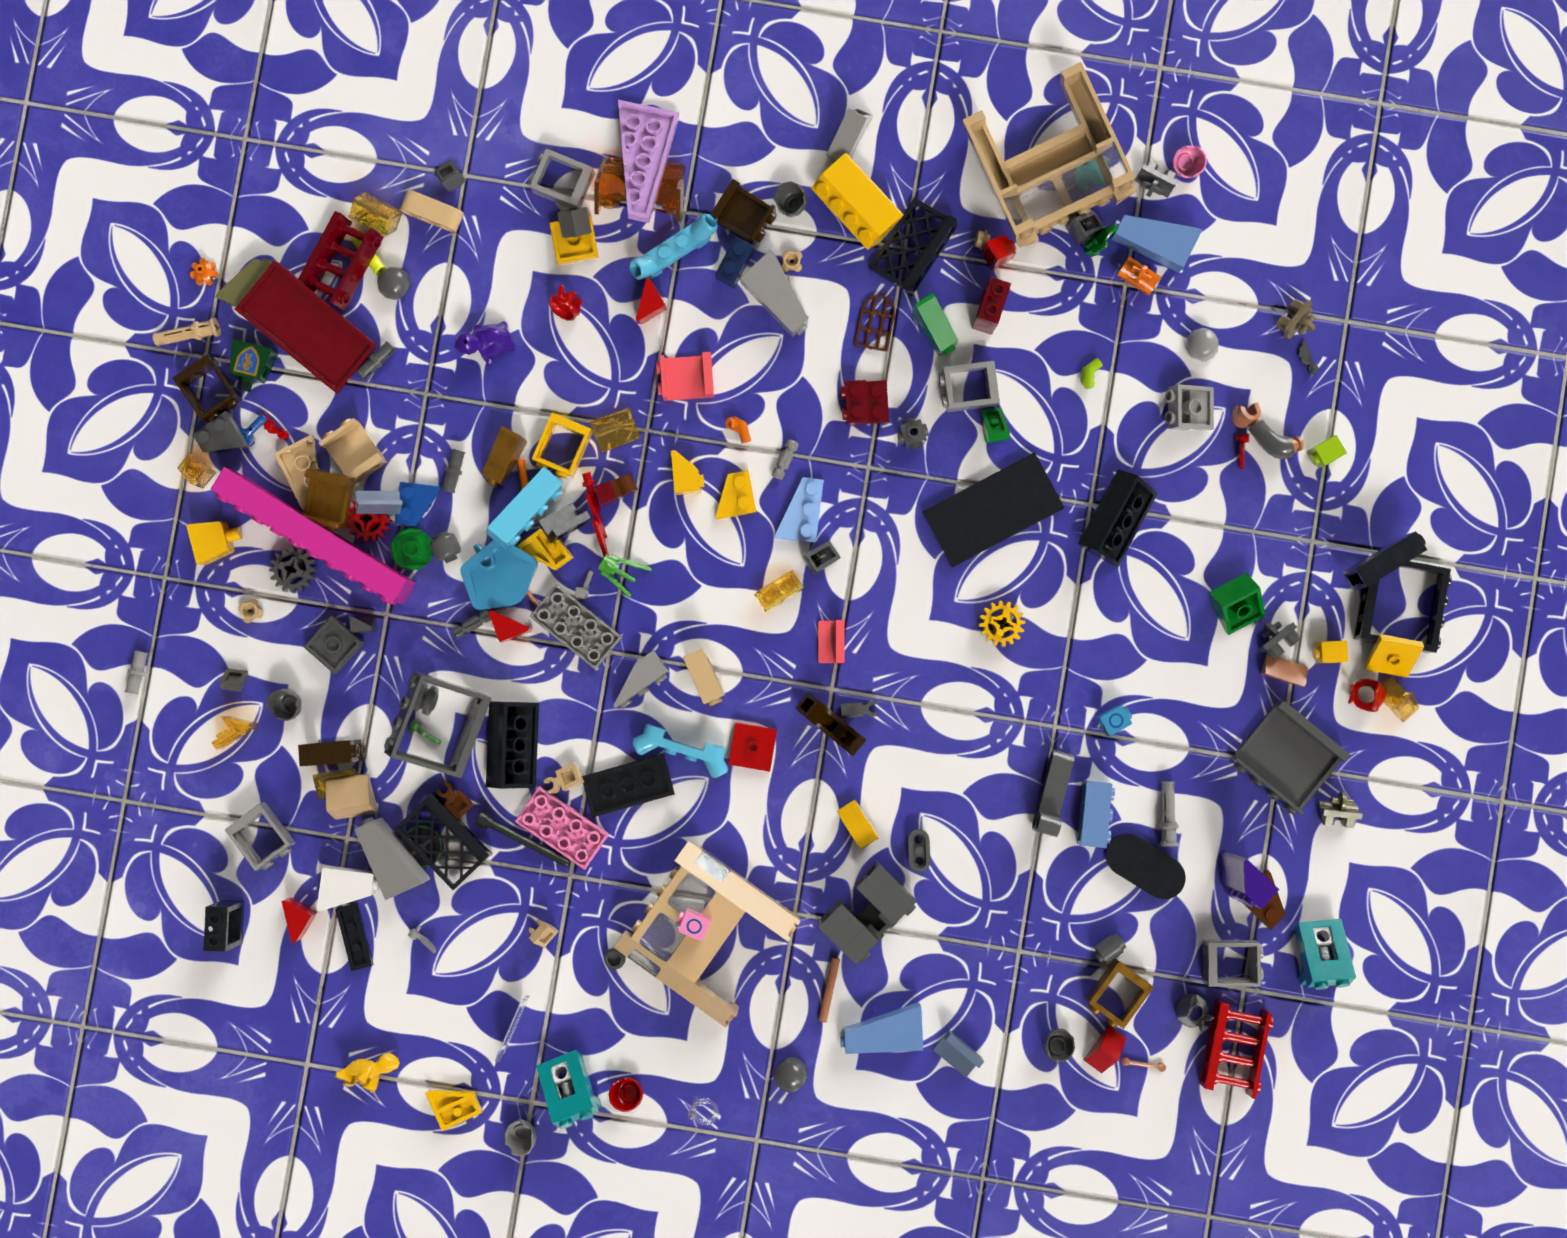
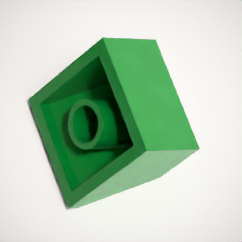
[1209,573,1266,635]

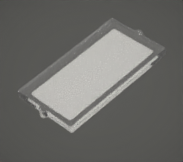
[495,995,530,1062]

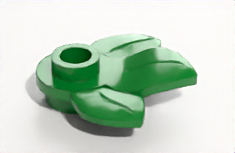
[1084,224,1119,257]

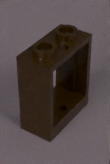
[173,354,243,423]
[298,739,365,767]

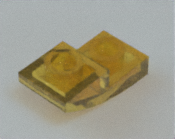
[754,570,804,612]

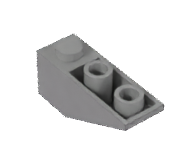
[613,650,669,709]

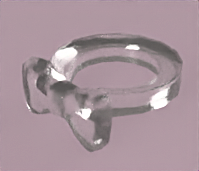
[688,1096,719,1125]

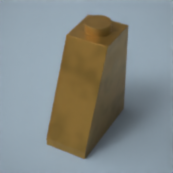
[482,426,527,487]

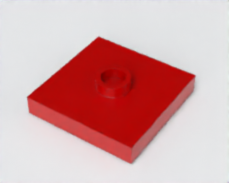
[728,722,777,772]

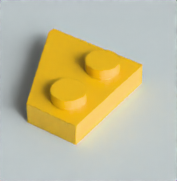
[425,1090,483,1131]

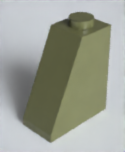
[215,258,272,307]

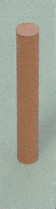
[818,957,840,1023]

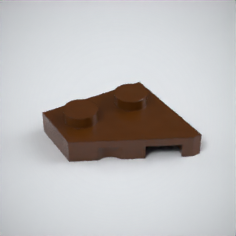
[1241,870,1286,930]

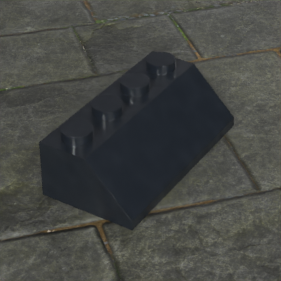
[1078,469,1158,567]
[486,701,539,789]

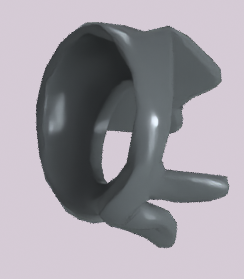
[1175,994,1214,1032]

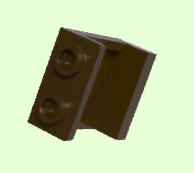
[710,179,777,246]

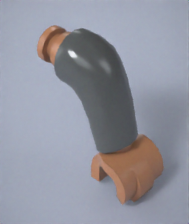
[1231,402,1304,459]

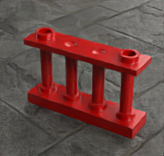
[1199,999,1273,1099]

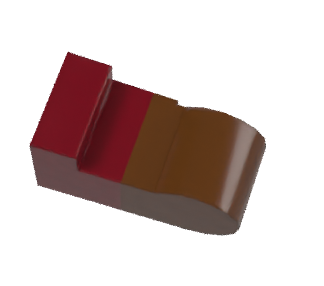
[594,474,638,507]

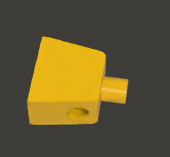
[186,521,243,566]

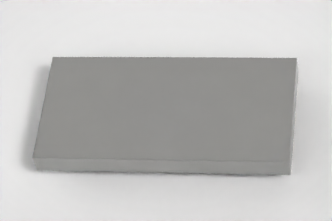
[529,584,622,670]

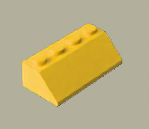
[811,153,904,250]

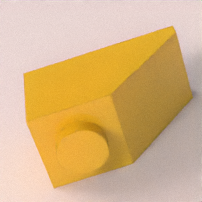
[671,450,705,495]

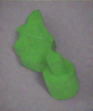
[409,720,442,745]

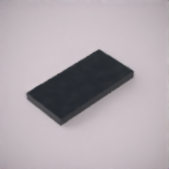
[582,753,675,818]

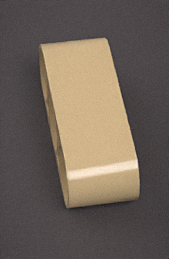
[399,190,464,233]

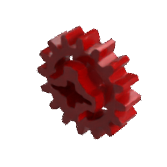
[346,501,393,542]

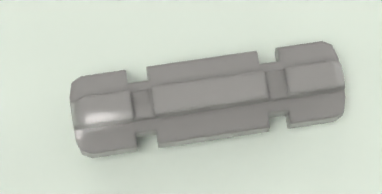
[772,439,799,480]

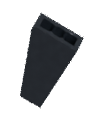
[1343,531,1427,590]

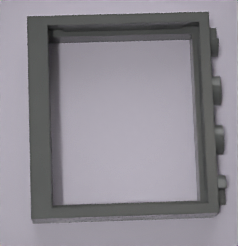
[384,671,492,778]

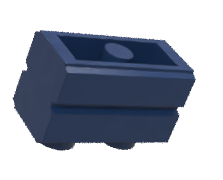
[715,237,754,289]

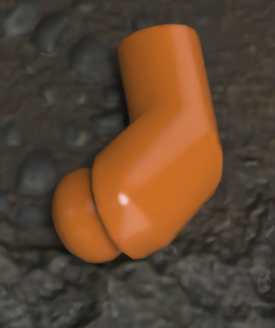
[725,416,751,444]

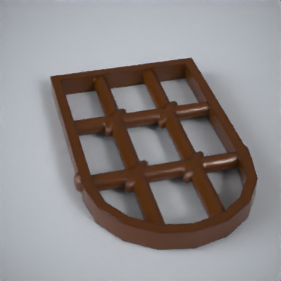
[854,295,895,352]

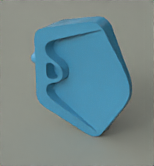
[460,540,538,610]

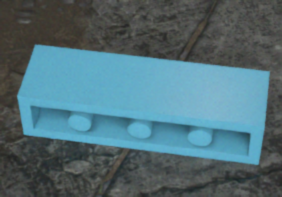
[486,467,563,550]

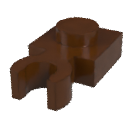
[436,781,475,820]

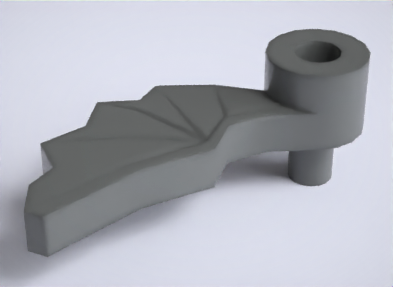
[1298,340,1318,375]

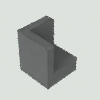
[557,207,592,238]

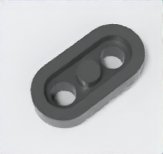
[908,829,931,872]

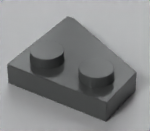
[193,411,249,453]

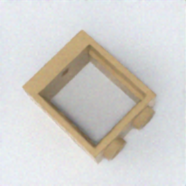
[683,648,725,706]

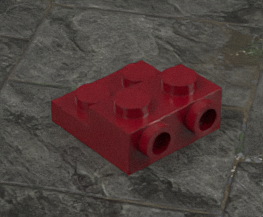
[841,380,889,426]

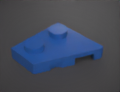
[394,482,442,527]

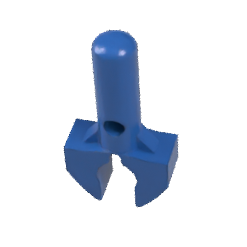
[238,414,267,447]

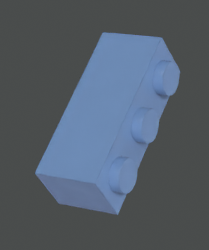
[1077,780,1115,848]

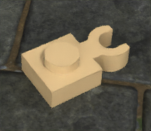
[544,762,584,794]

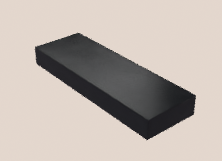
[335,902,374,971]

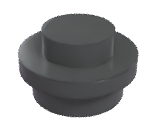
[604,948,626,970]

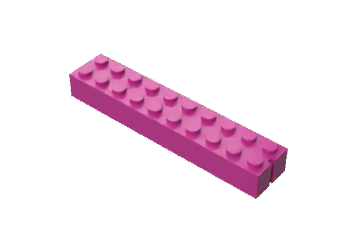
[210,467,416,605]

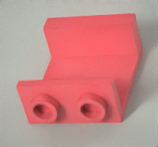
[656,352,714,401]

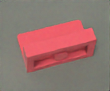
[818,620,844,663]

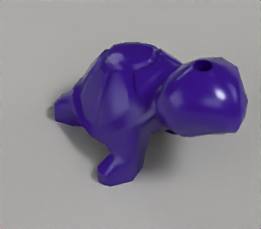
[455,321,515,364]

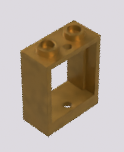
[1085,958,1154,1029]

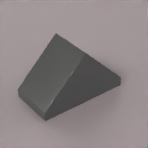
[1066,211,1105,246]
[802,541,841,576]

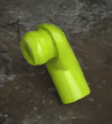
[1080,358,1103,389]

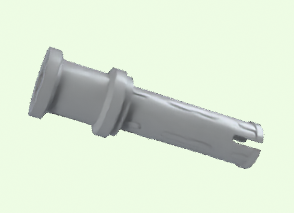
[1159,781,1179,846]

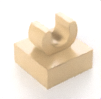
[529,919,559,948]

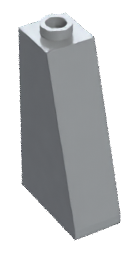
[740,249,808,337]
[354,817,431,900]

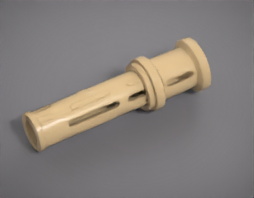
[153,317,221,347]

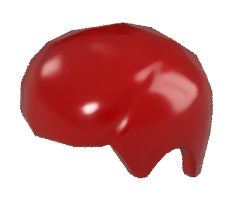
[608,1077,644,1112]

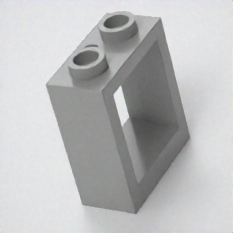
[529,148,595,209]
[939,361,1000,412]
[225,802,296,871]
[1203,940,1264,987]

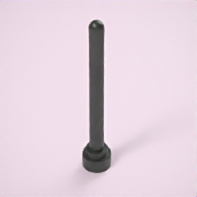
[475,810,571,867]

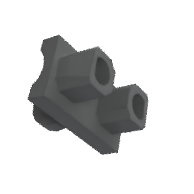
[1135,160,1178,198]
[1259,622,1301,659]

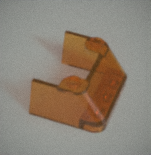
[594,158,686,222]

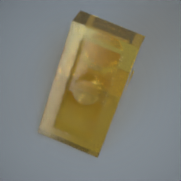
[1382,677,1419,722]
[211,716,259,750]

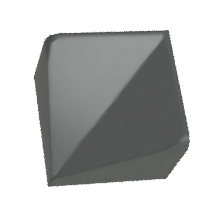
[350,615,377,633]

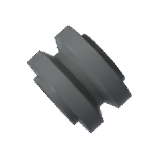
[412,683,439,716]

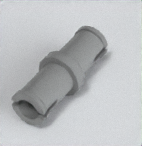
[124,651,149,695]

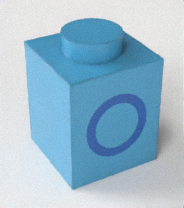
[1096,705,1132,736]

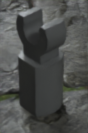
[841,701,878,718]

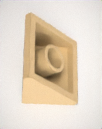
[325,774,378,820]

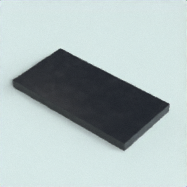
[922,452,1065,568]

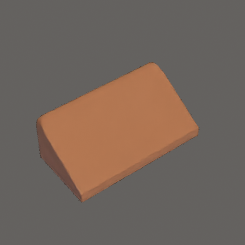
[1260,654,1308,687]

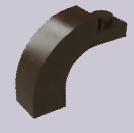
[795,692,866,756]

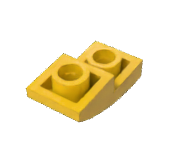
[837,800,879,850]

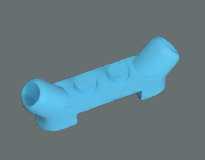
[629,213,718,280]
[632,724,729,778]

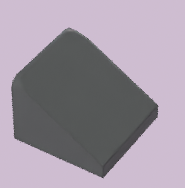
[434,160,465,192]

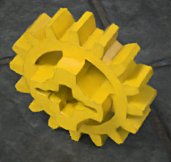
[978,601,1026,647]

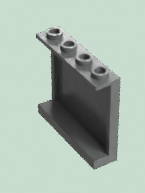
[1230,700,1351,815]

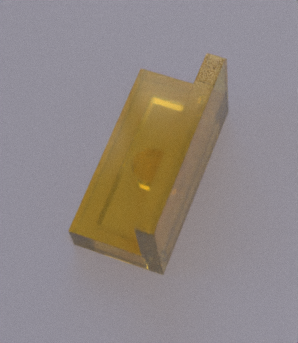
[590,407,640,452]

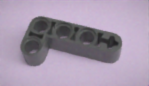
[1032,749,1074,837]

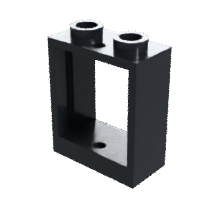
[203,900,245,952]

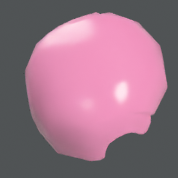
[1172,145,1207,178]

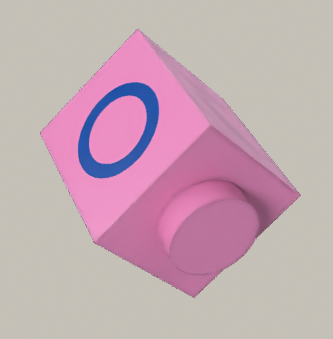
[676,908,711,941]

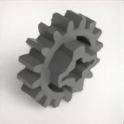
[269,547,318,593]

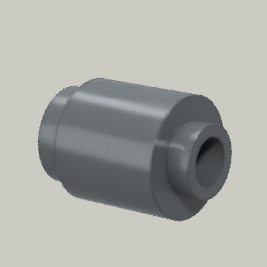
[1093,933,1126,964]

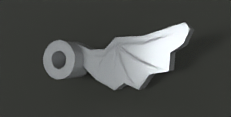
[408,925,436,954]

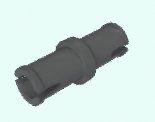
[356,341,396,380]
[442,449,466,493]

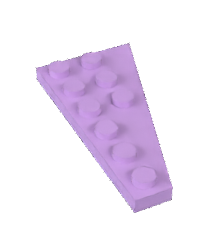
[618,100,679,223]

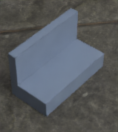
[355,491,402,514]
[933,1030,984,1077]

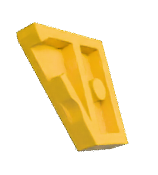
[716,470,756,520]
[518,528,574,570]

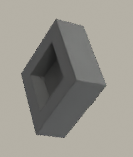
[219,668,249,692]

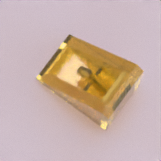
[177,452,217,489]

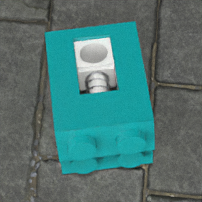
[1294,919,1356,990]
[536,1050,602,1129]

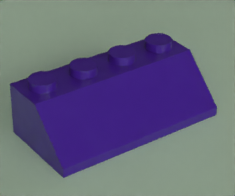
[1220,850,1280,909]

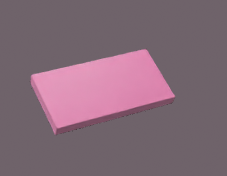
[515,786,609,870]

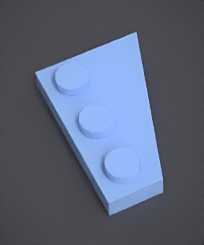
[774,477,824,543]

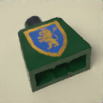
[230,339,278,393]

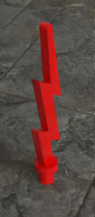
[582,472,609,556]

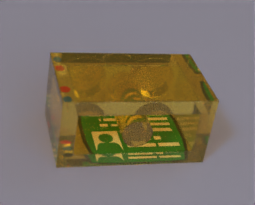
[348,192,403,237]

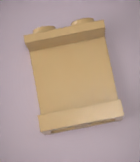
[318,418,387,486]

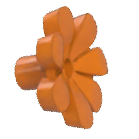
[190,258,218,286]

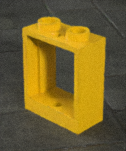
[532,412,593,479]

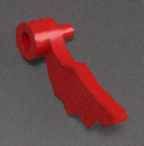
[262,412,289,440]
[1235,433,1250,469]

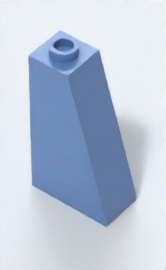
[1111,215,1202,273]
[840,1003,923,1054]

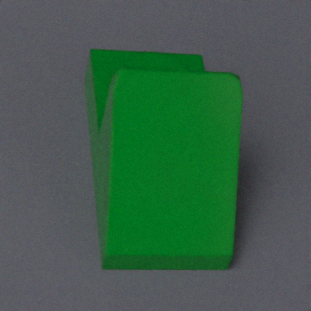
[981,408,1010,443]

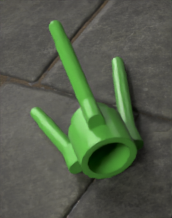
[598,554,652,597]

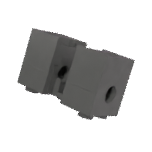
[817,861,917,964]

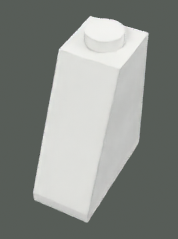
[316,865,380,911]

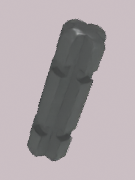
[452,609,491,638]

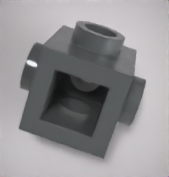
[897,418,929,450]

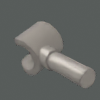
[575,570,593,599]

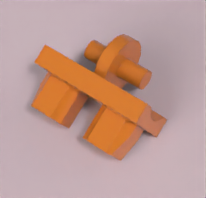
[1117,256,1161,296]

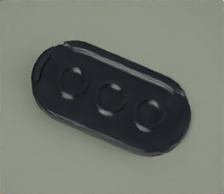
[1105,834,1186,899]

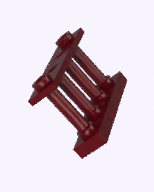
[298,211,384,311]

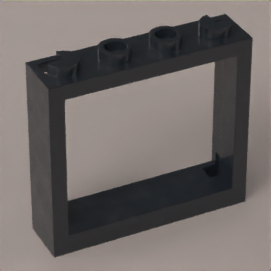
[1353,556,1452,653]

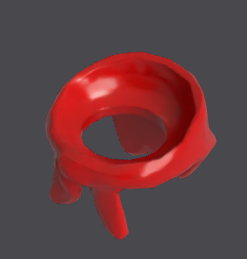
[548,284,582,321]
[1348,679,1386,712]

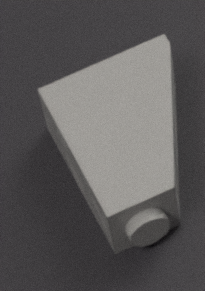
[826,107,873,163]

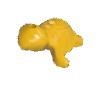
[335,1053,400,1093]

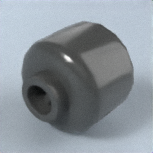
[430,531,461,563]

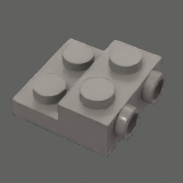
[1165,384,1214,431]

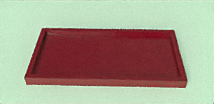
[234,260,378,394]

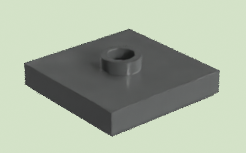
[303,615,365,675]

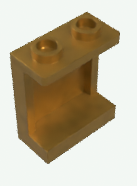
[303,468,355,531]

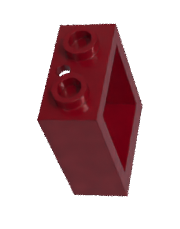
[972,277,1011,335]

